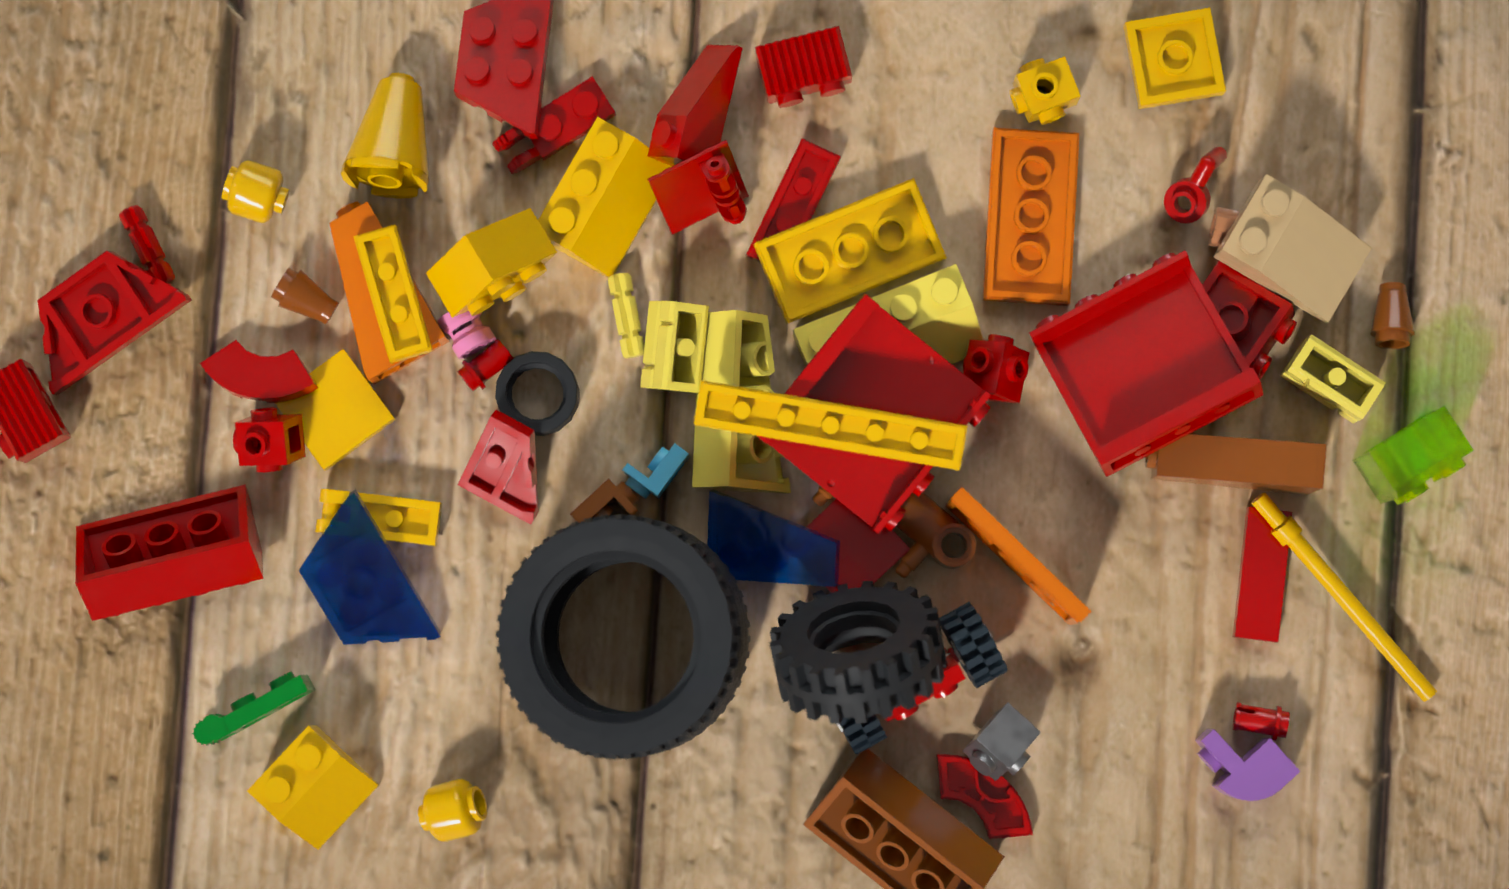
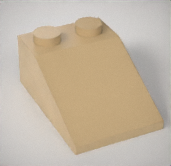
[1213,174,1372,324]

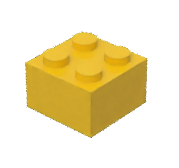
[426,208,557,318]

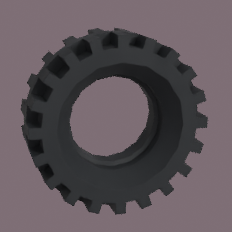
[769,581,947,724]

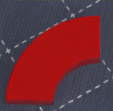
[200,340,318,403]
[936,754,1033,839]

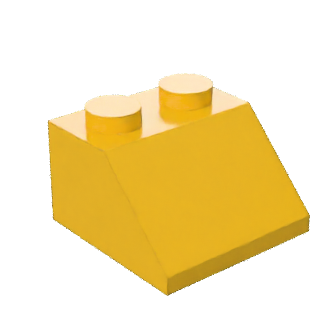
[247,725,379,850]

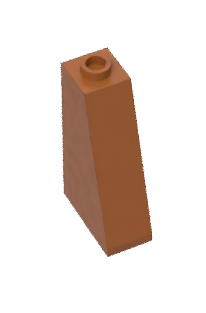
[1145,434,1327,495]

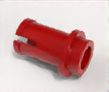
[457,339,514,392]
[1232,702,1290,741]

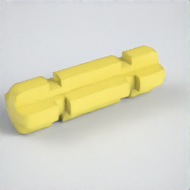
[608,273,644,358]

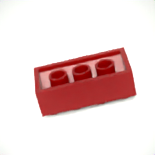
[75,484,264,621]

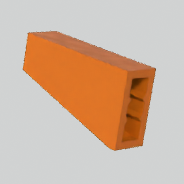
[329,201,449,385]

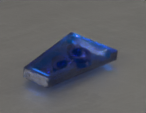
[707,489,840,587]

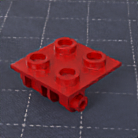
[647,140,749,235]

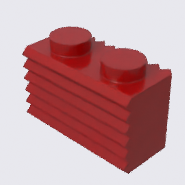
[755,26,852,108]
[0,359,71,463]

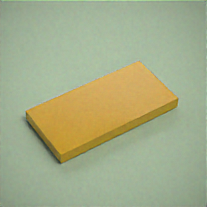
[753,178,947,325]

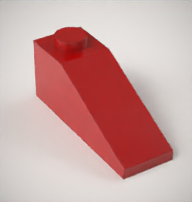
[647,45,743,166]

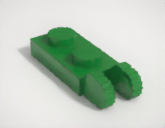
[192,671,316,746]

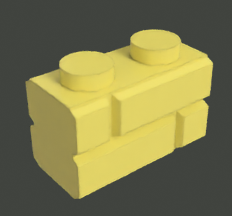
[640,301,709,393]
[1280,334,1386,424]

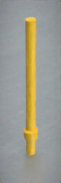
[1251,492,1437,702]

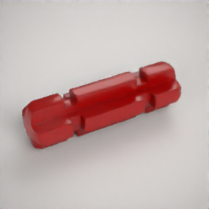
[119,205,175,283]

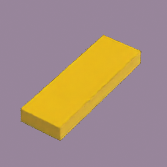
[353,224,433,364]

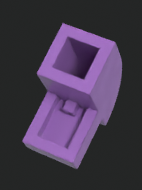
[1195,729,1301,801]

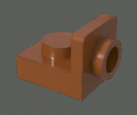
[570,478,640,522]

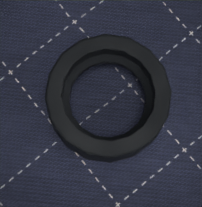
[495,351,580,436]

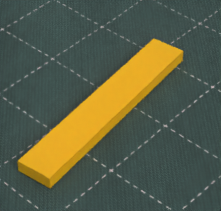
[694,380,968,470]

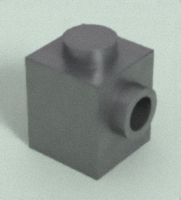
[963,703,1041,781]

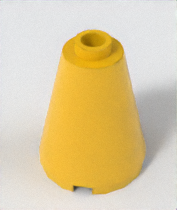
[341,73,429,199]

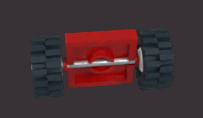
[837,602,1008,755]

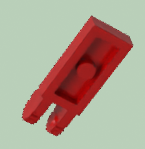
[492,76,616,174]

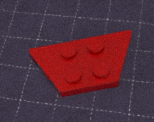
[454,0,554,139]
[37,251,192,395]

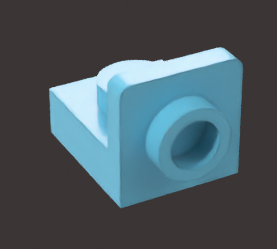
[622,443,690,499]

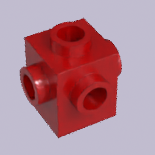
[963,334,1030,403]
[233,407,306,473]

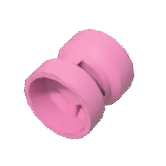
[437,311,496,360]

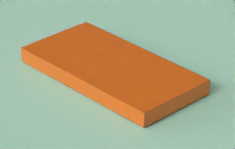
[982,127,1080,306]
[946,487,1092,625]

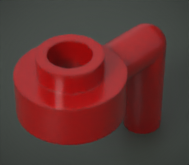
[1164,146,1227,224]

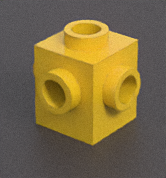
[1009,56,1081,125]

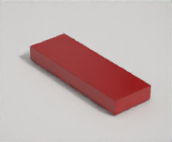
[746,138,841,263]
[1232,507,1293,643]

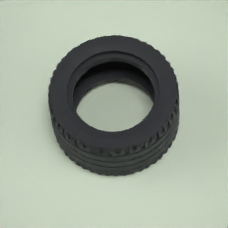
[496,514,751,760]

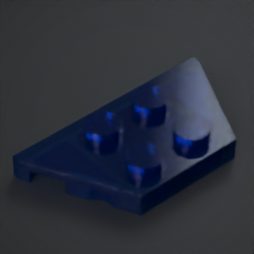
[299,489,441,645]

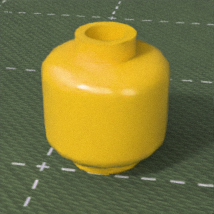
[221,160,290,223]
[418,779,487,842]

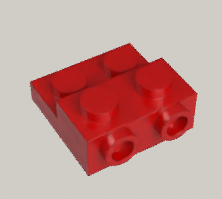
[1202,261,1297,379]

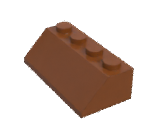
[803,748,1005,889]

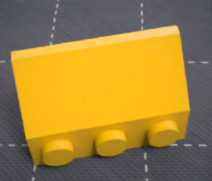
[538,117,672,278]

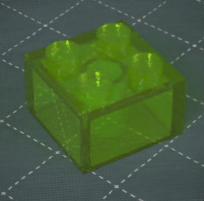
[1352,405,1474,505]

